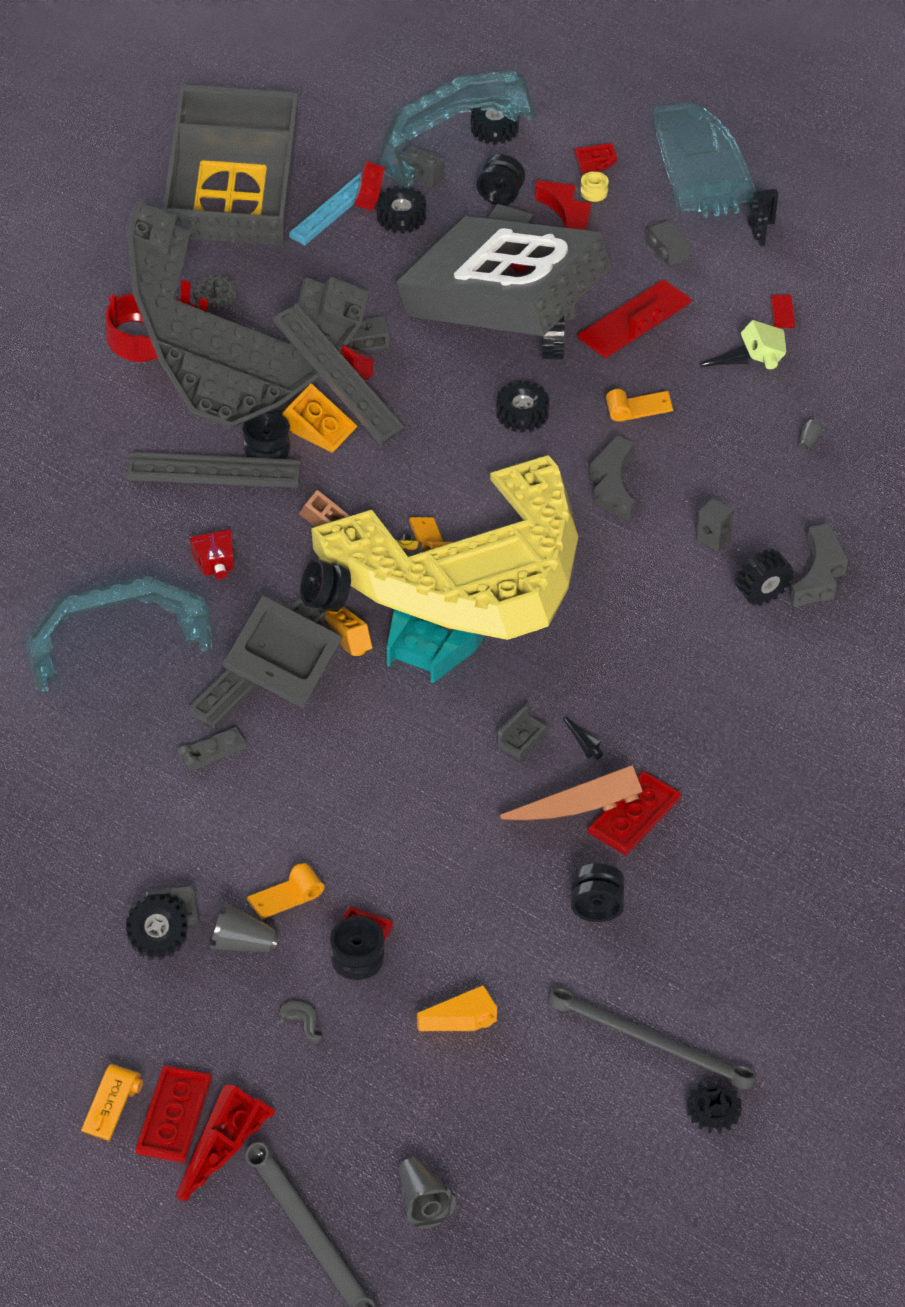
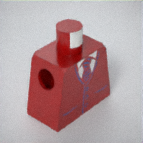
[190,529,234,580]

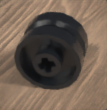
[477,154,526,206]
[243,412,290,459]
[300,558,351,612]
[571,863,624,922]
[330,916,384,980]

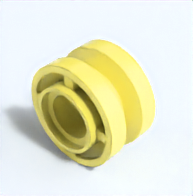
[580,172,609,202]

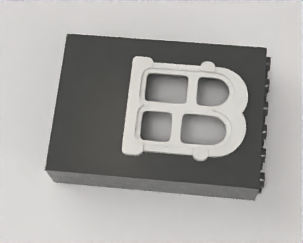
[396,216,611,336]

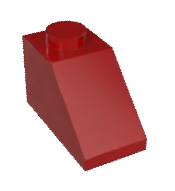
[341,345,373,381]

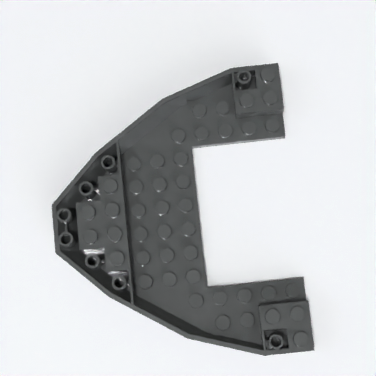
[126,201,369,428]

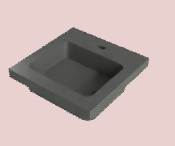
[222,595,343,708]

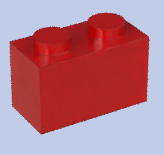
[354,161,385,211]

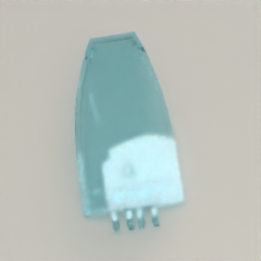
[652,102,756,218]

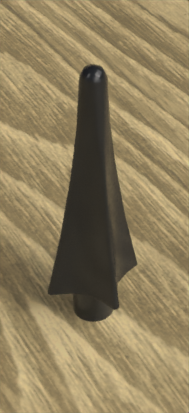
[699,345,751,367]
[563,717,603,760]

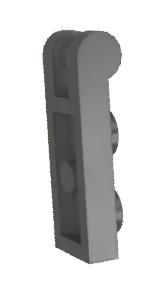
[178,727,246,771]

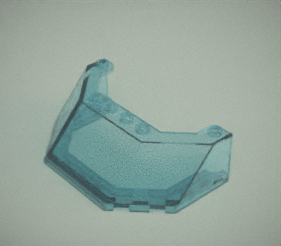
[377,70,536,188]
[20,576,213,693]

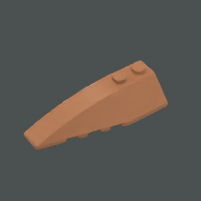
[499,765,643,821]

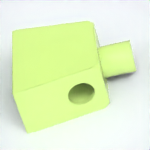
[741,320,786,369]

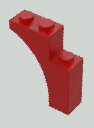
[535,180,591,231]

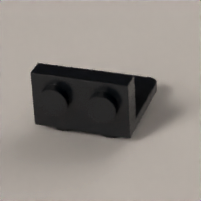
[748,189,778,246]

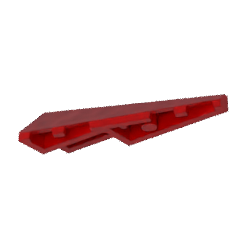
[175,1085,276,1201]

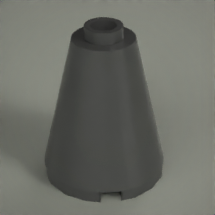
[209,902,279,953]
[398,1157,456,1229]

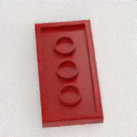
[588,770,681,856]
[135,1065,212,1163]

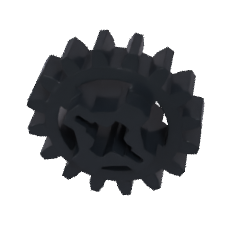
[687,1081,742,1133]

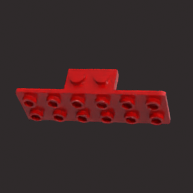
[577,280,692,358]

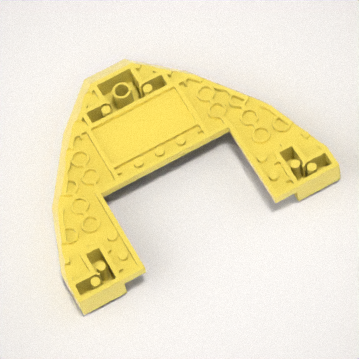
[311,455,578,640]

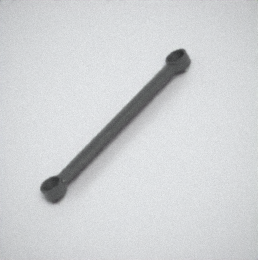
[548,987,757,1089]
[245,1142,379,1307]

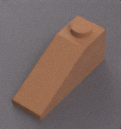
[298,490,350,527]

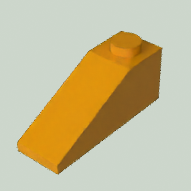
[324,606,372,656]
[417,986,497,1031]

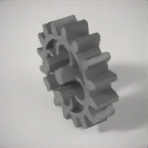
[193,274,237,311]

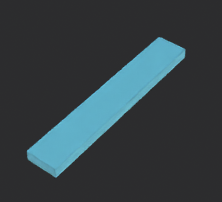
[289,172,362,245]

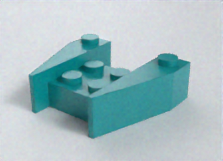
[387,609,485,684]

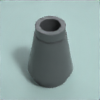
[798,419,823,451]

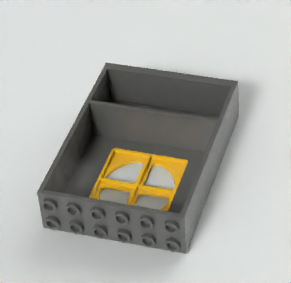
[163,84,298,245]

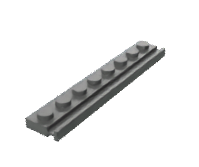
[273,303,404,445]
[127,452,301,488]
[188,598,326,730]

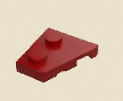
[574,143,617,176]

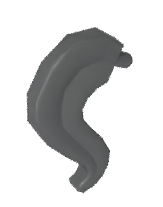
[279,1001,322,1042]

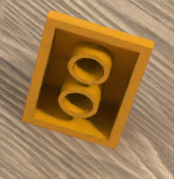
[282,384,357,453]

